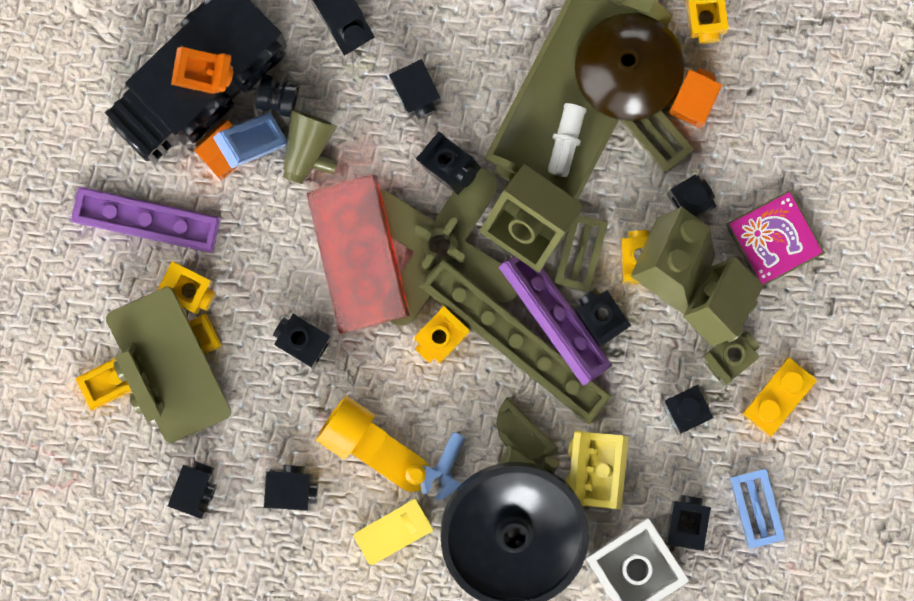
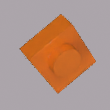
[171,47,233,94]

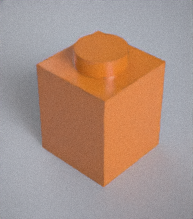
[669,69,723,129]

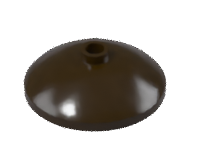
[575,13,684,121]

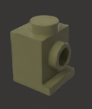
[700,331,760,386]

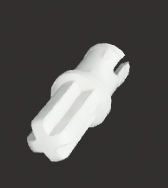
[548,103,587,177]

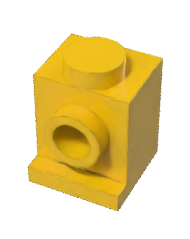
[684,0,729,44]
[620,230,650,284]
[157,261,216,315]
[414,306,470,364]

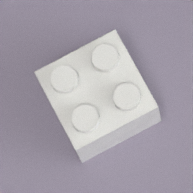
[585,518,689,601]

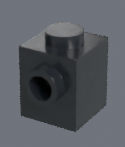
[273,314,333,369]
[264,465,319,511]

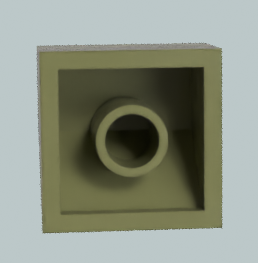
[631,207,715,315]

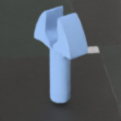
[420,432,465,500]

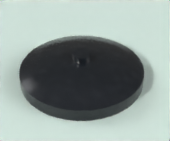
[440,462,589,601]

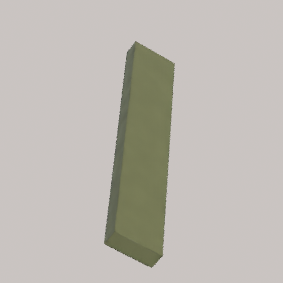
[419,258,612,424]

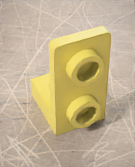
[354,498,434,565]

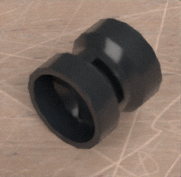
[255,74,300,118]

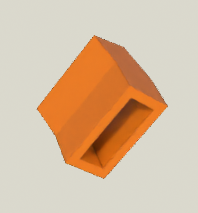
[192,118,238,181]

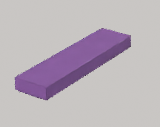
[71,186,221,253]
[499,256,613,386]

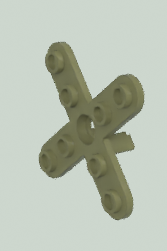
[361,168,517,326]

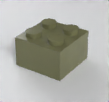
[479,164,585,273]

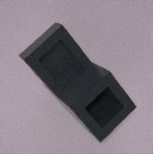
[310,0,375,56]

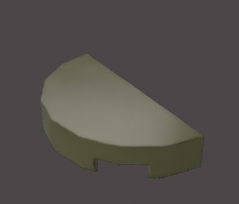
[496,397,558,459]

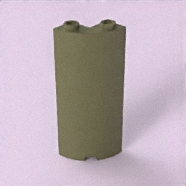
[484,0,673,200]

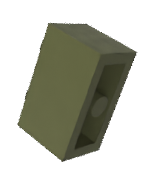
[683,256,764,346]

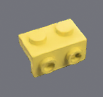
[566,431,629,510]

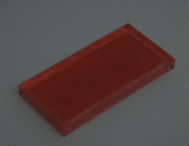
[306,174,410,334]

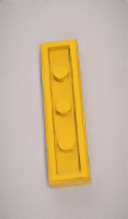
[75,313,222,411]

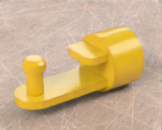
[315,395,429,492]

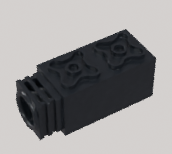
[104,0,288,164]

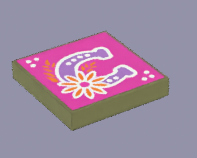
[725,189,825,286]

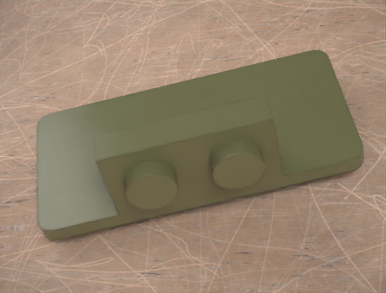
[106,286,231,443]

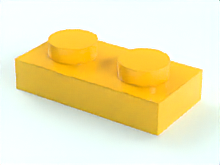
[742,357,817,437]

